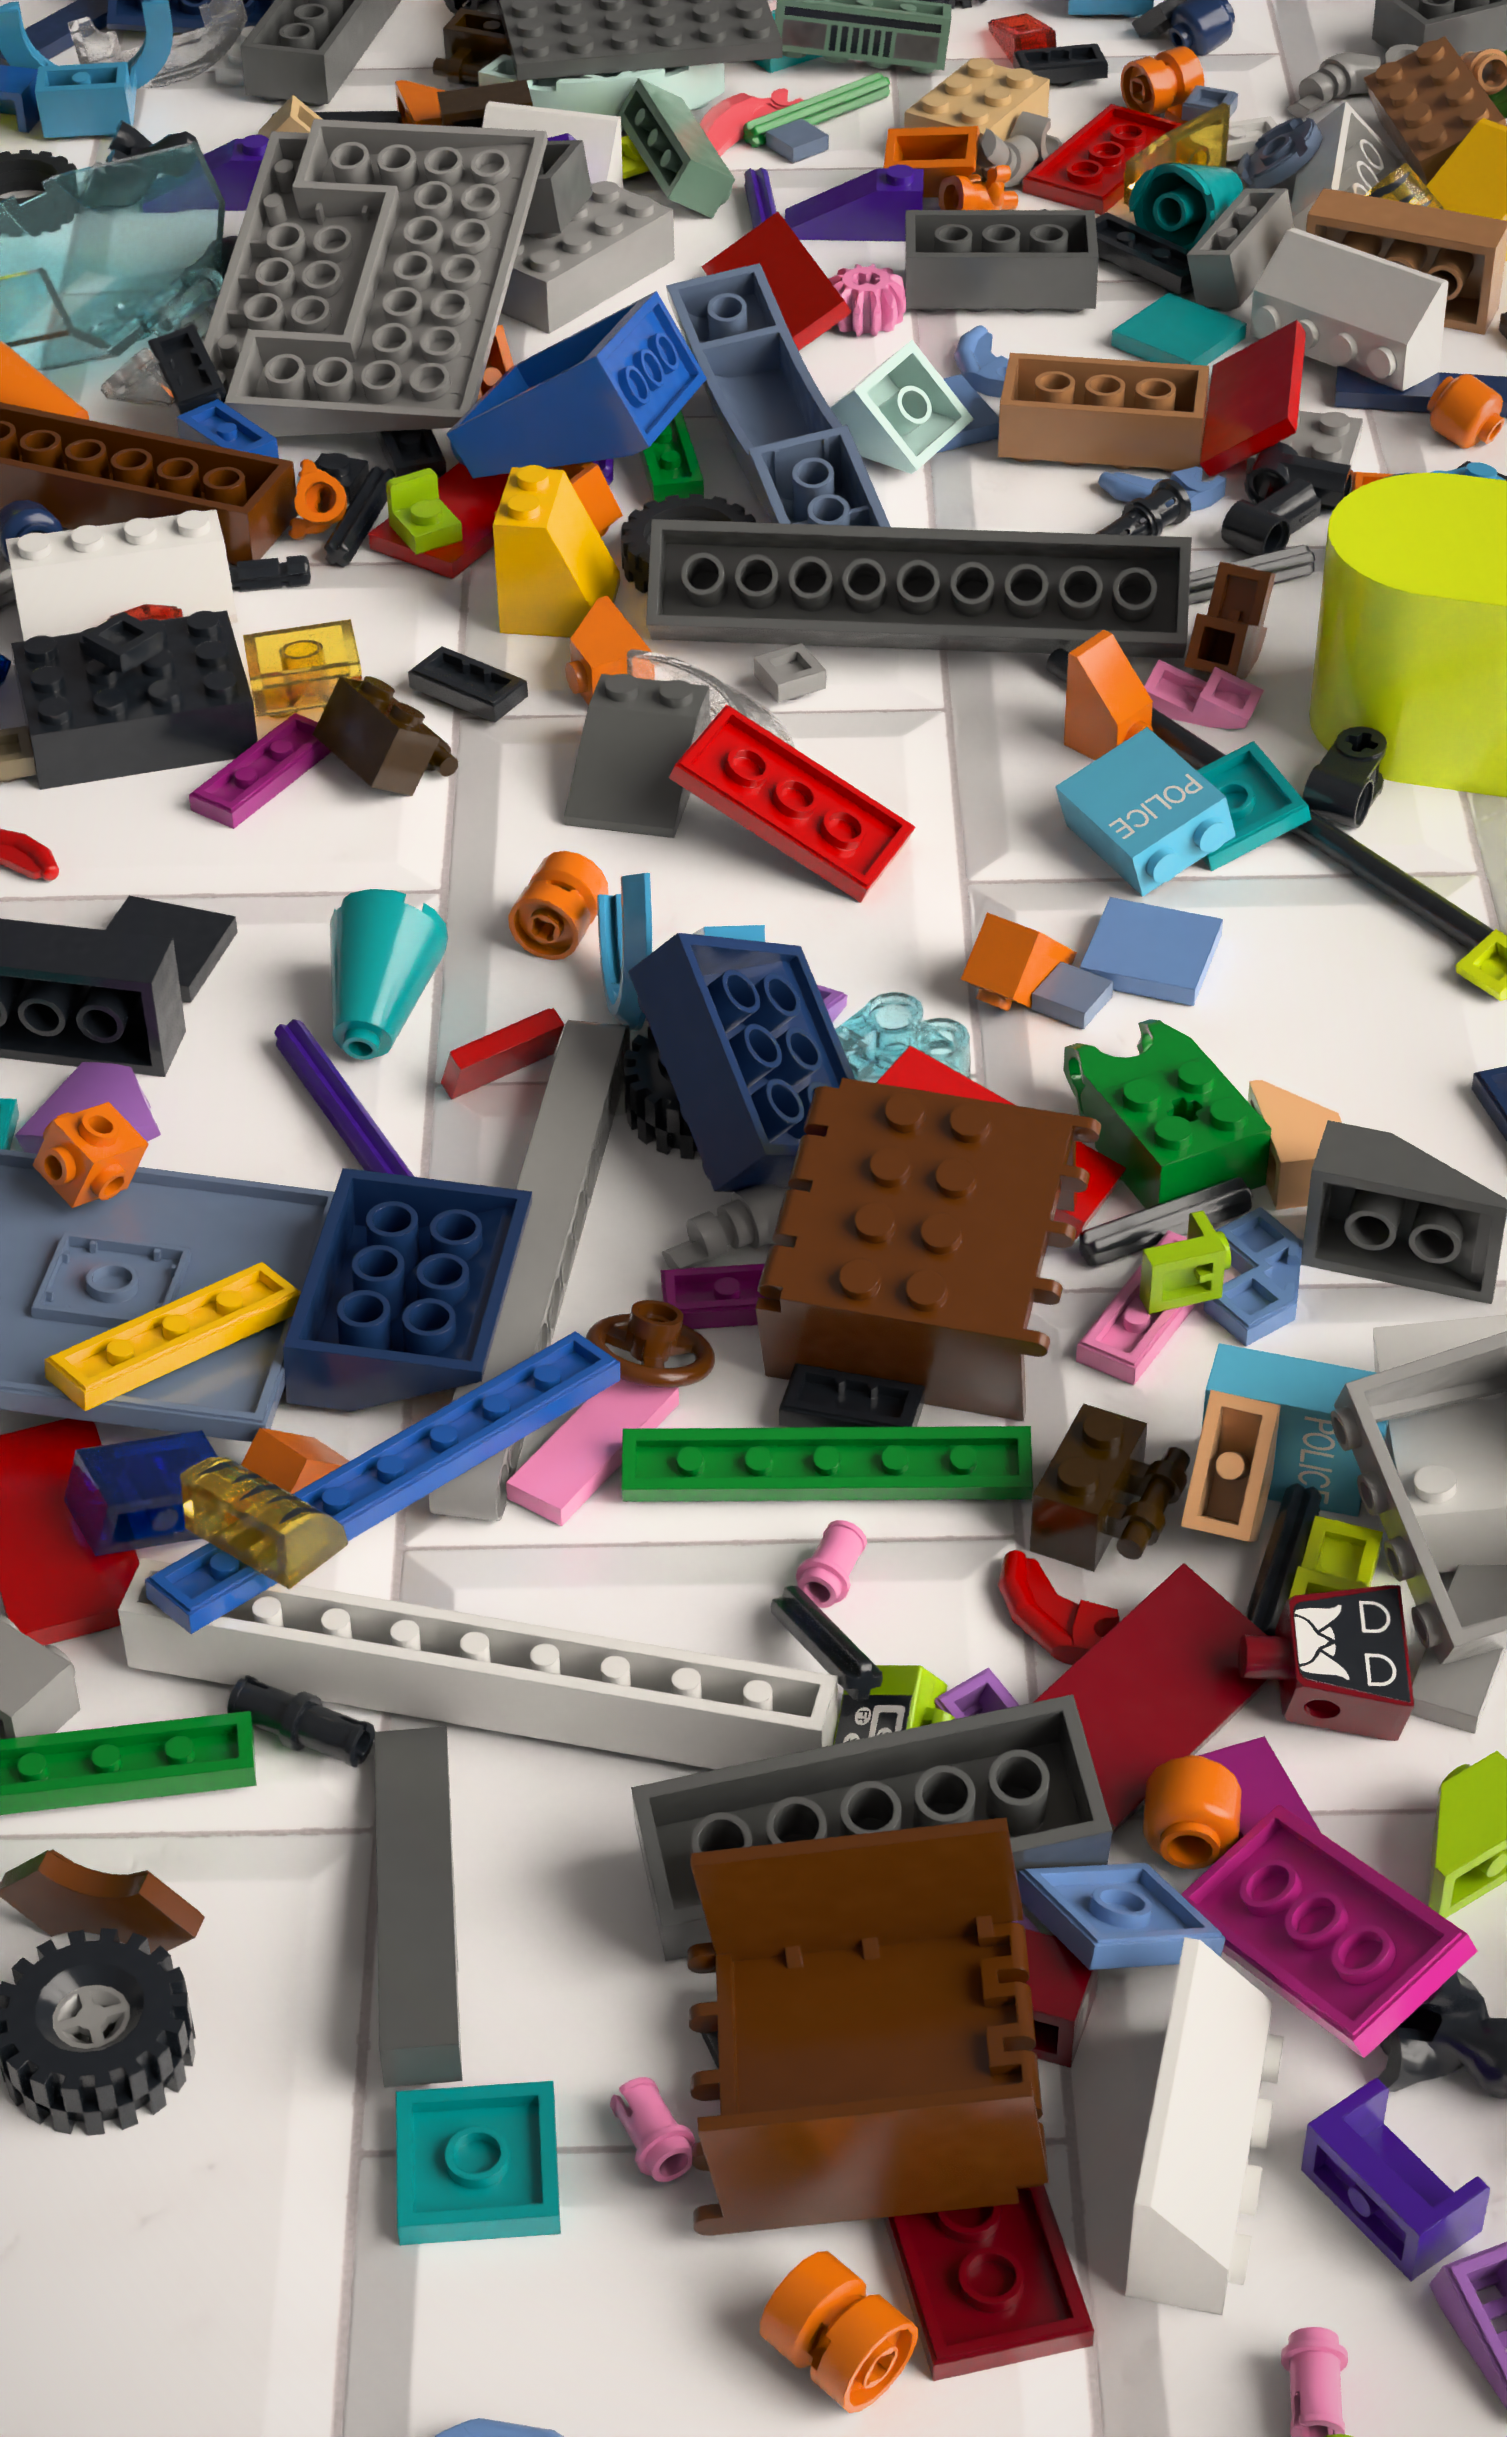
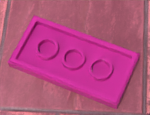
[1181,1804,1478,2058]

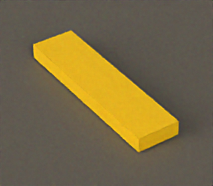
[44,1262,301,1411]

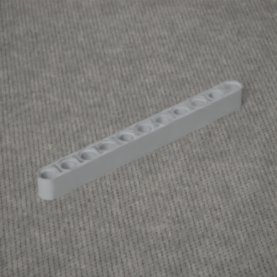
[429,1020,631,1521]

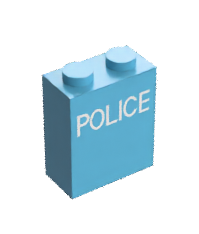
[1055,727,1236,897]
[1202,1343,1389,1517]

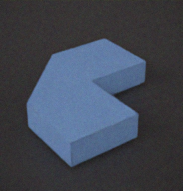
[1203,1207,1303,1347]

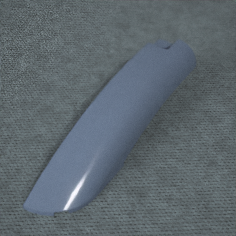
[666,263,891,527]

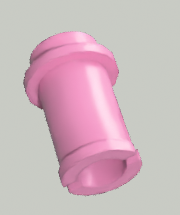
[796,1520,867,1608]
[610,2077,695,2182]
[1281,2327,1348,2437]

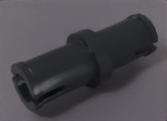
[227,1675,375,1768]

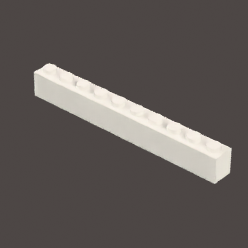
[118,1558,838,1769]

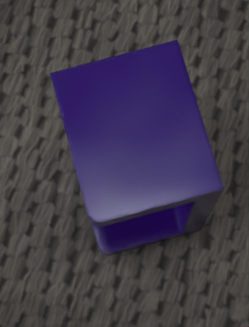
[1301,2078,1491,2282]

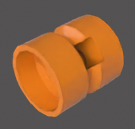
[1120,46,1205,116]
[508,851,609,960]
[759,2251,918,2413]

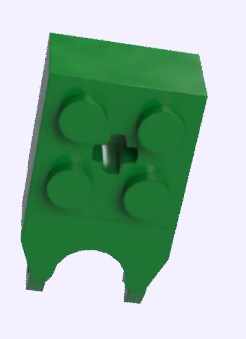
[1063,1019,1272,1209]

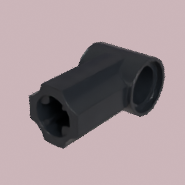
[1244,442,1353,510]
[1221,478,1321,556]

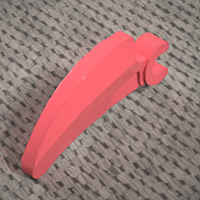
[699,88,803,157]

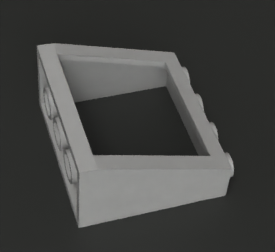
[1331,1331,1507,1665]

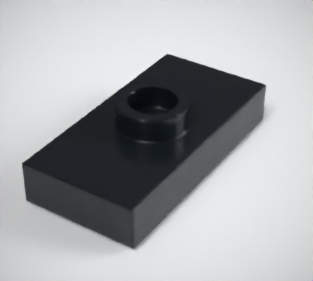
[1013,43,1108,86]
[147,325,227,415]
[408,646,528,723]
[779,1363,925,1427]

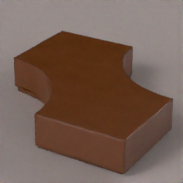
[0,1849,205,1953]

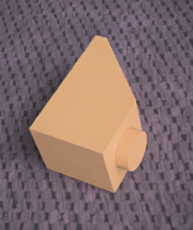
[1247,1080,1342,1210]
[1181,1390,1281,1542]

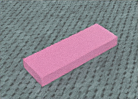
[1076,1230,1197,1385]
[506,1379,679,1526]

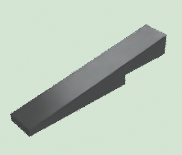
[374,1726,463,2088]

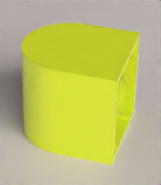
[1309,473,1507,798]

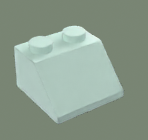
[830,340,974,474]

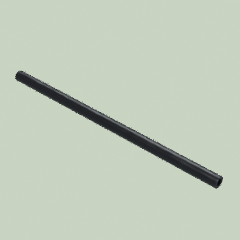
[1046,648,1494,951]

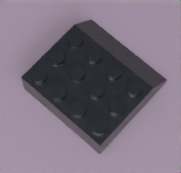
[11,610,258,790]

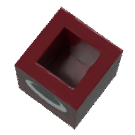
[1025,1929,1098,2068]

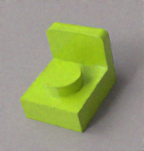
[386,468,463,555]
[1139,1210,1231,1314]

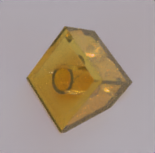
[1124,103,1231,206]
[243,619,363,719]

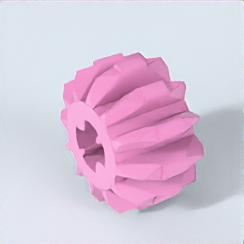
[829,264,906,337]

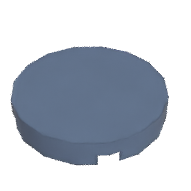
[1237,118,1323,189]

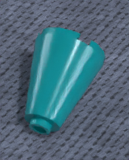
[1129,163,1244,250]
[329,889,449,1060]

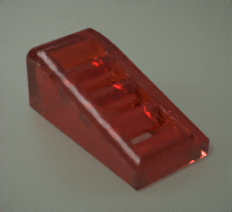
[988,13,1057,64]

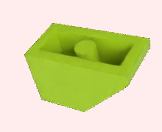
[1428,1751,1507,1918]

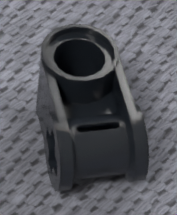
[1302,726,1387,828]

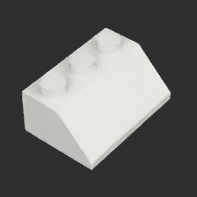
[482,101,623,188]

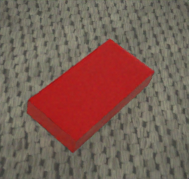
[441,1008,565,1100]

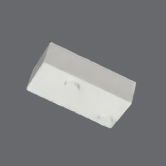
[1372,1314,1507,1573]

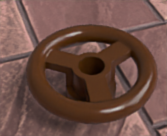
[585,1300,715,1388]

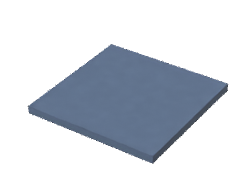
[0,1149,334,1442]

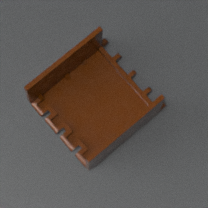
[755,1078,1101,1422]
[687,1817,1049,2236]

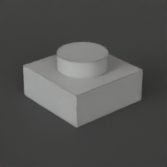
[754,643,826,703]

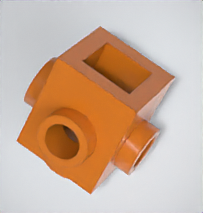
[32,1102,149,1208]

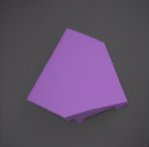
[15,1062,161,1154]

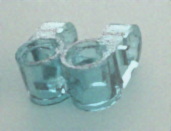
[835,992,971,1081]

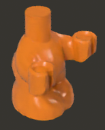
[938,165,1018,210]
[288,459,347,541]

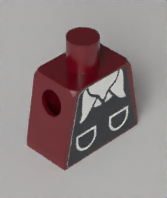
[1238,1585,1414,1741]

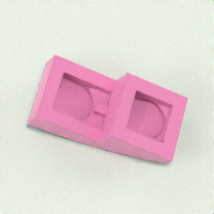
[1144,659,1264,729]

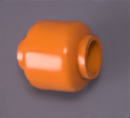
[1427,374,1505,449]
[1143,1755,1242,1870]

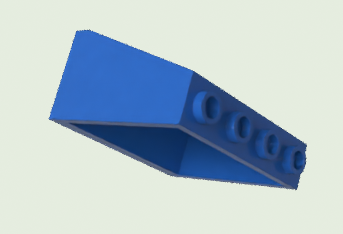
[446,291,707,478]

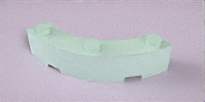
[478,54,725,132]

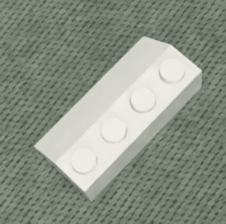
[1291,101,1404,232]
[1250,227,1448,391]
[6,509,238,641]
[1125,1937,1284,2315]

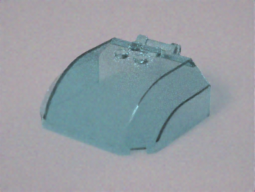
[0,142,225,372]

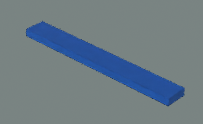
[145,1331,620,1634]

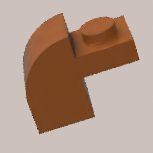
[1184,562,1276,679]

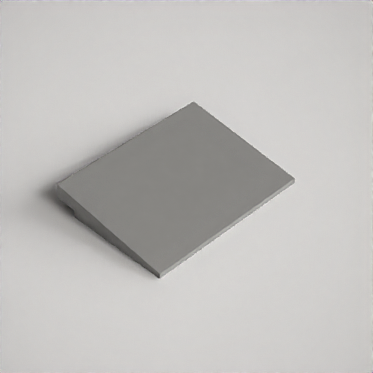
[203,119,548,437]

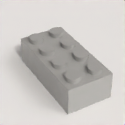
[501,181,675,334]

